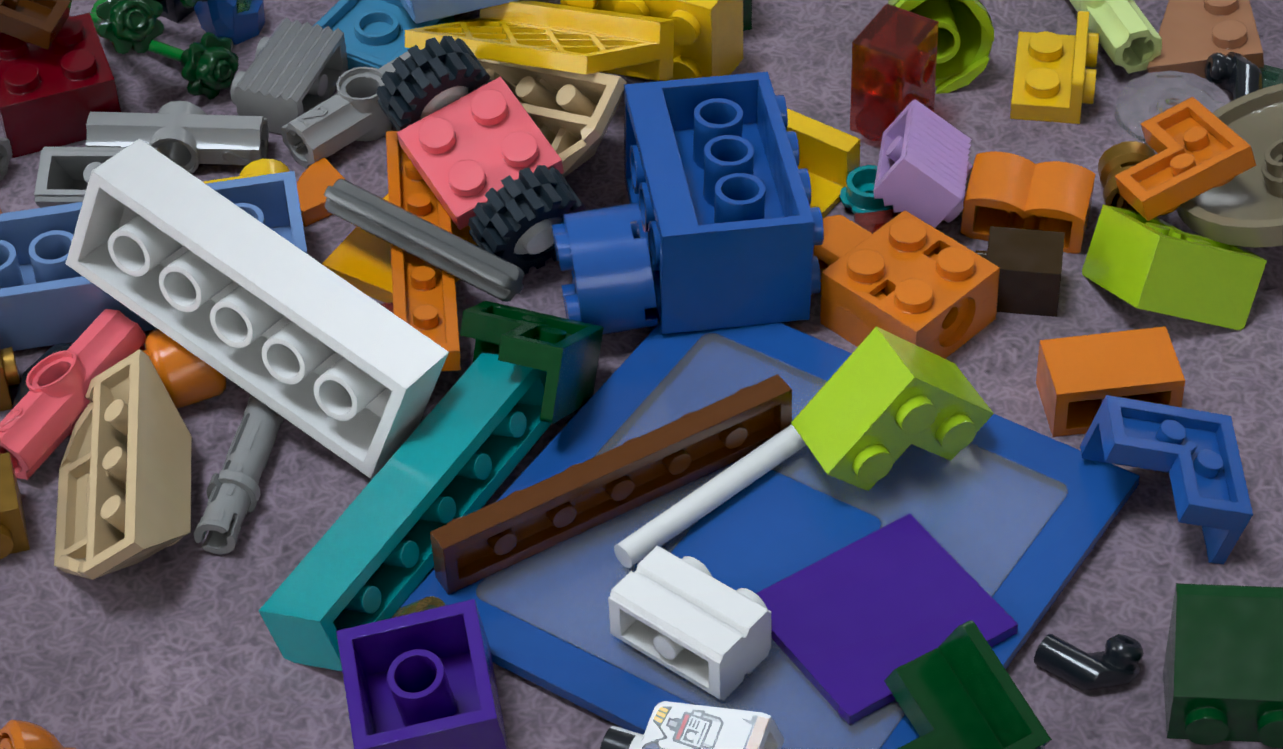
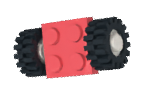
[377,36,586,275]

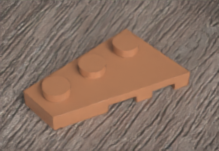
[1147,0,1264,83]

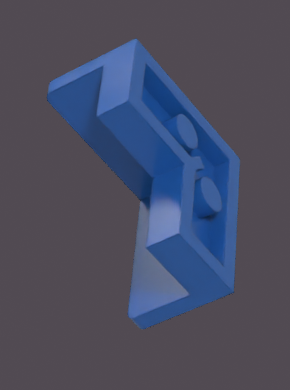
[1080,395,1253,564]

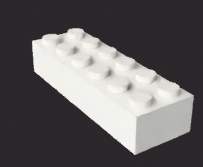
[65,138,449,478]

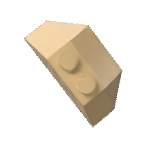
[477,58,627,178]
[54,349,192,580]

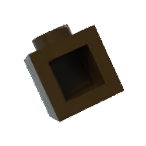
[975,226,1065,317]

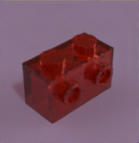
[850,4,939,142]

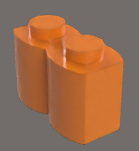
[961,151,1096,254]

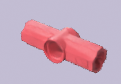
[0,309,147,480]

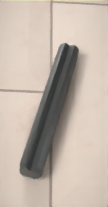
[324,179,524,302]

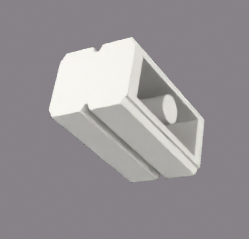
[608,546,771,701]

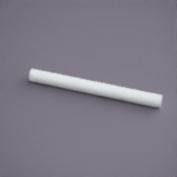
[614,424,806,568]

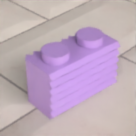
[874,99,972,228]

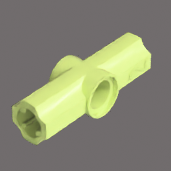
[1069,0,1162,74]

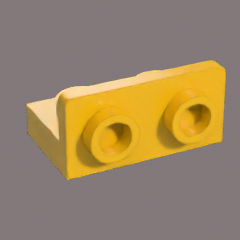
[1010,11,1099,124]

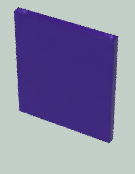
[756,513,1018,725]

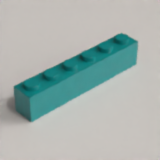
[259,353,551,671]

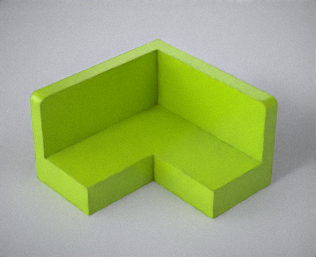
[1082,204,1267,330]

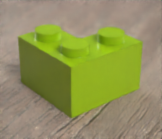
[791,326,994,491]

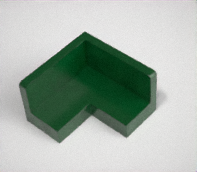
[460,301,604,424]
[884,620,1052,749]

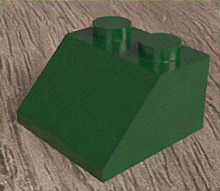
[1163,583,1283,748]

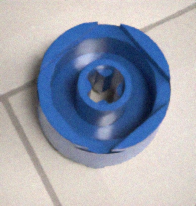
[552,203,658,335]

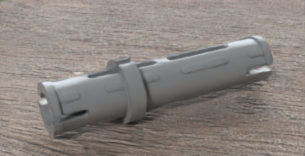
[194,395,284,555]

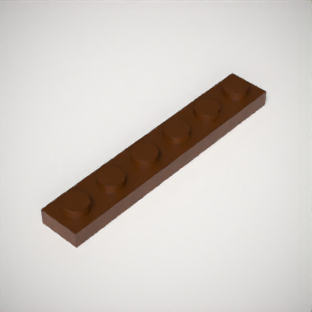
[430,374,792,595]

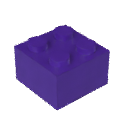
[336,599,509,749]

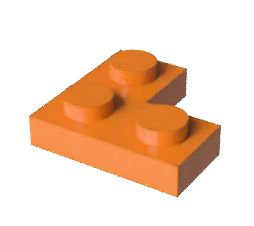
[1114,97,1256,221]

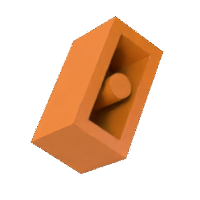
[1036,326,1185,437]

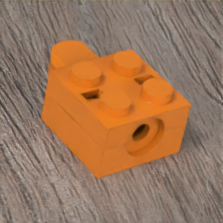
[813,210,1000,359]

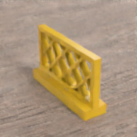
[405,0,674,81]

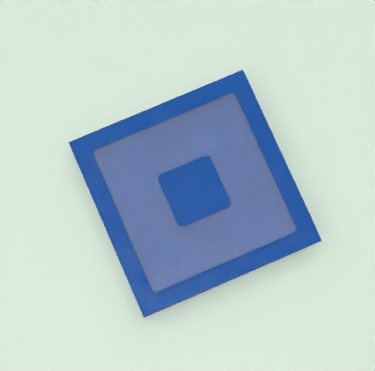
[399,323,1140,749]

